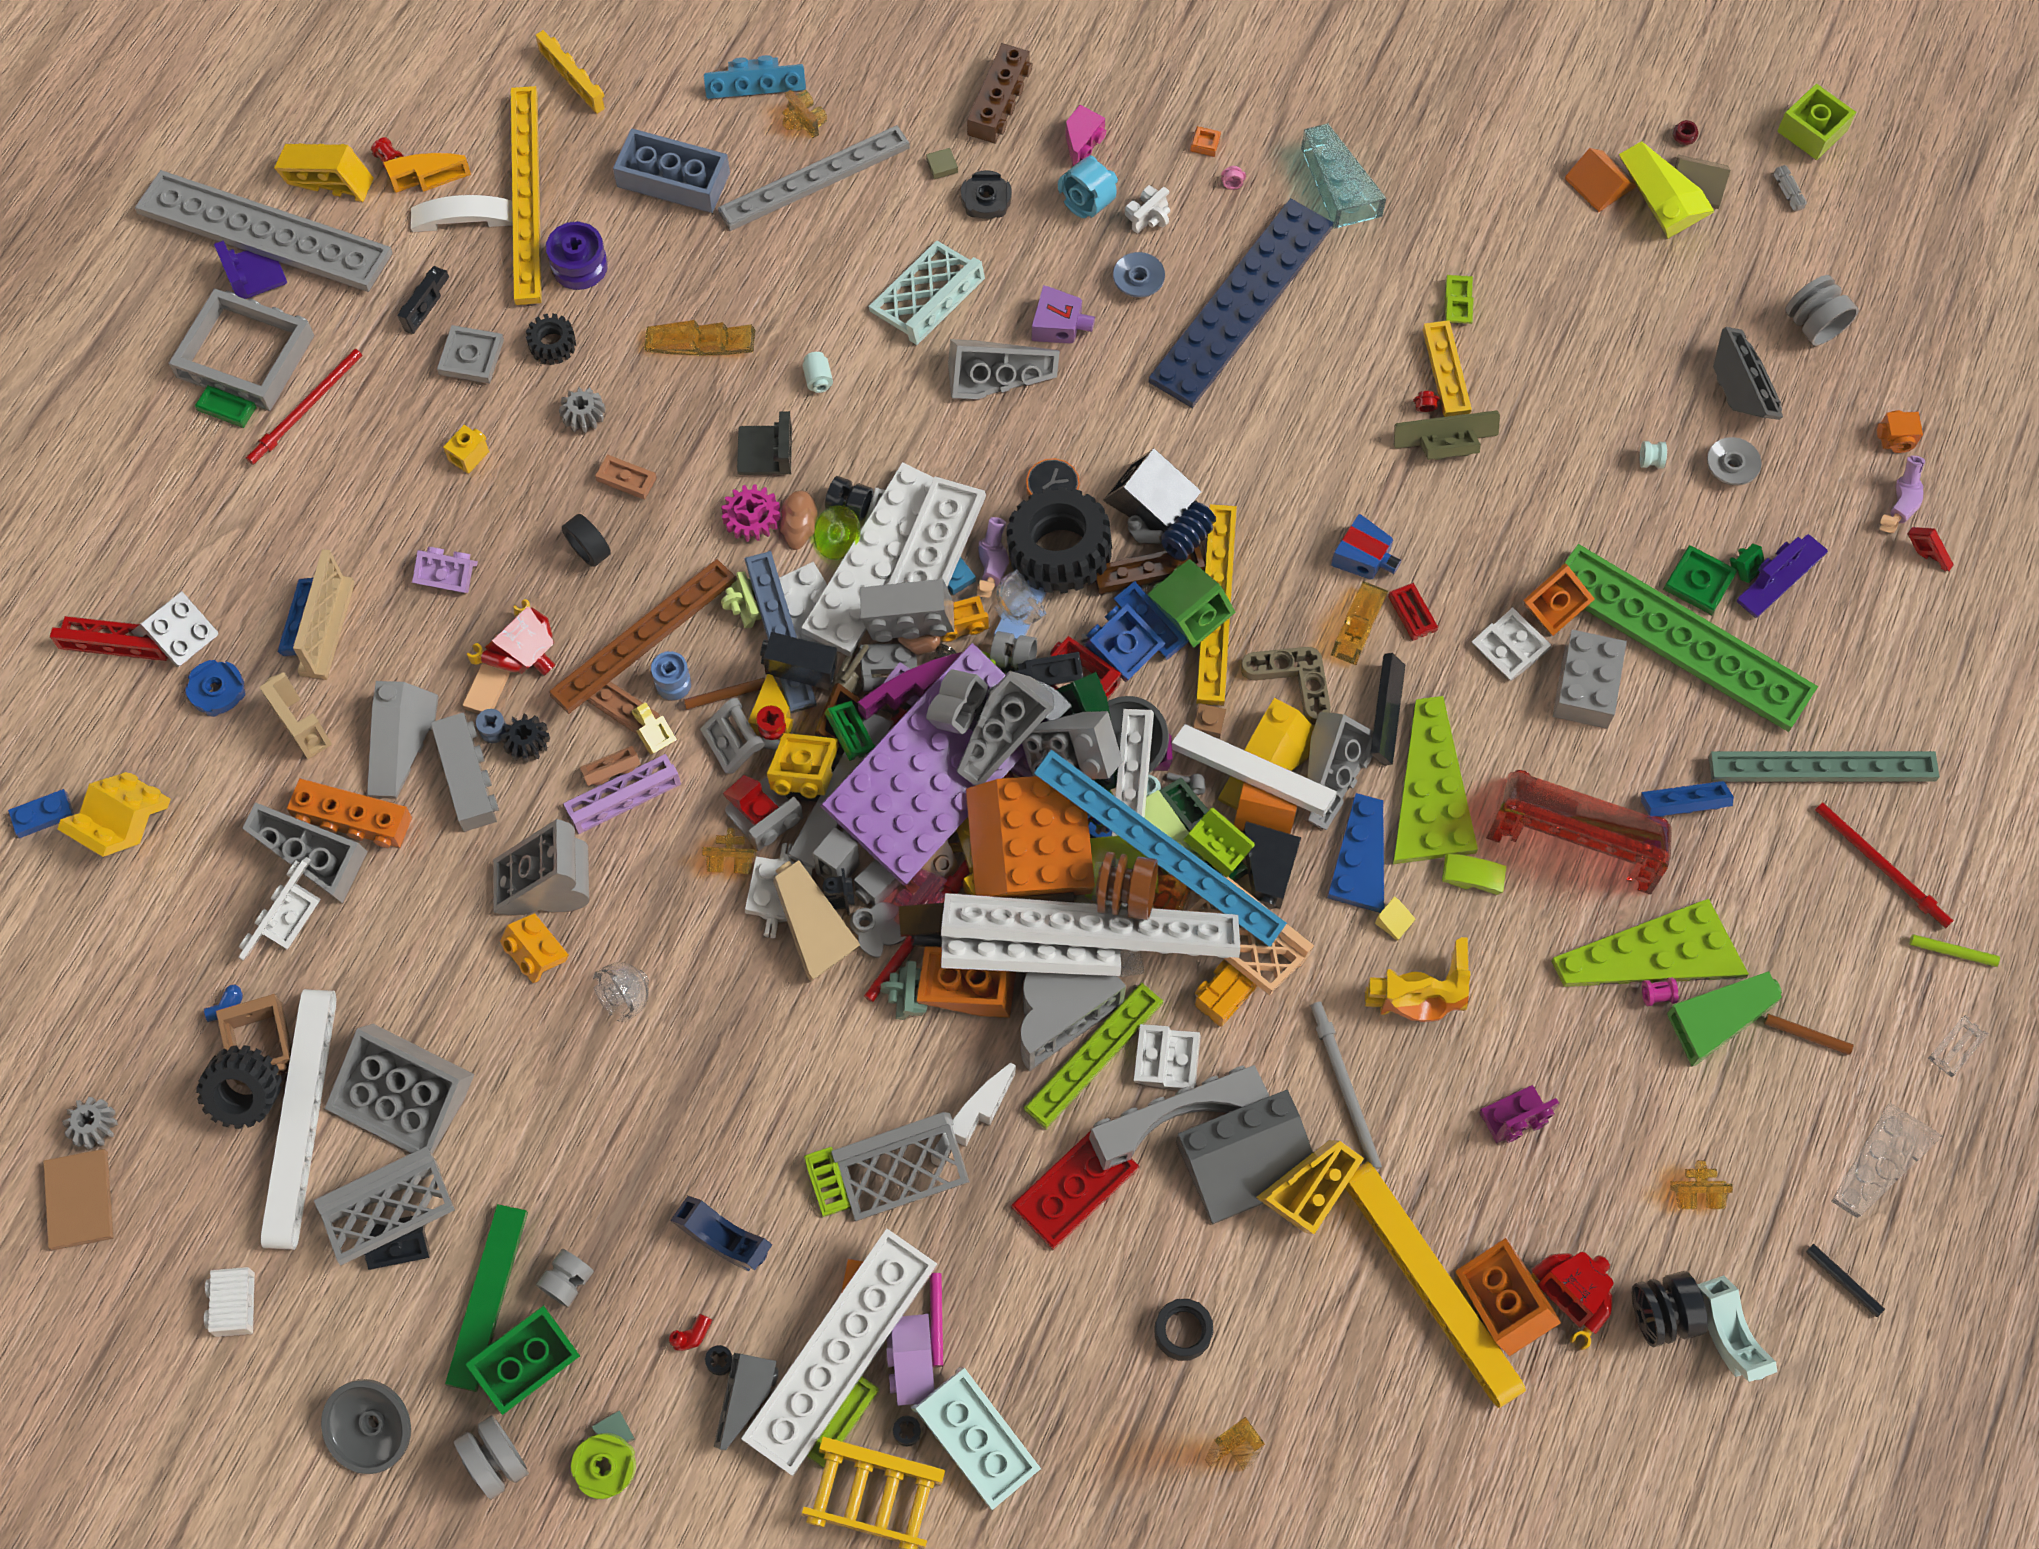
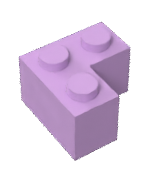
[887,1314,934,1406]

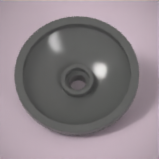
[1108,696,1169,774]
[321,1379,411,1474]

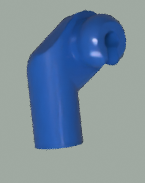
[204,985,243,1022]

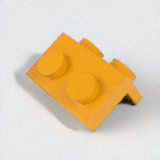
[939,596,989,642]
[500,913,569,983]

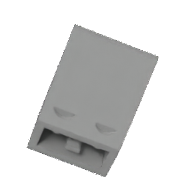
[1022,711,1123,779]

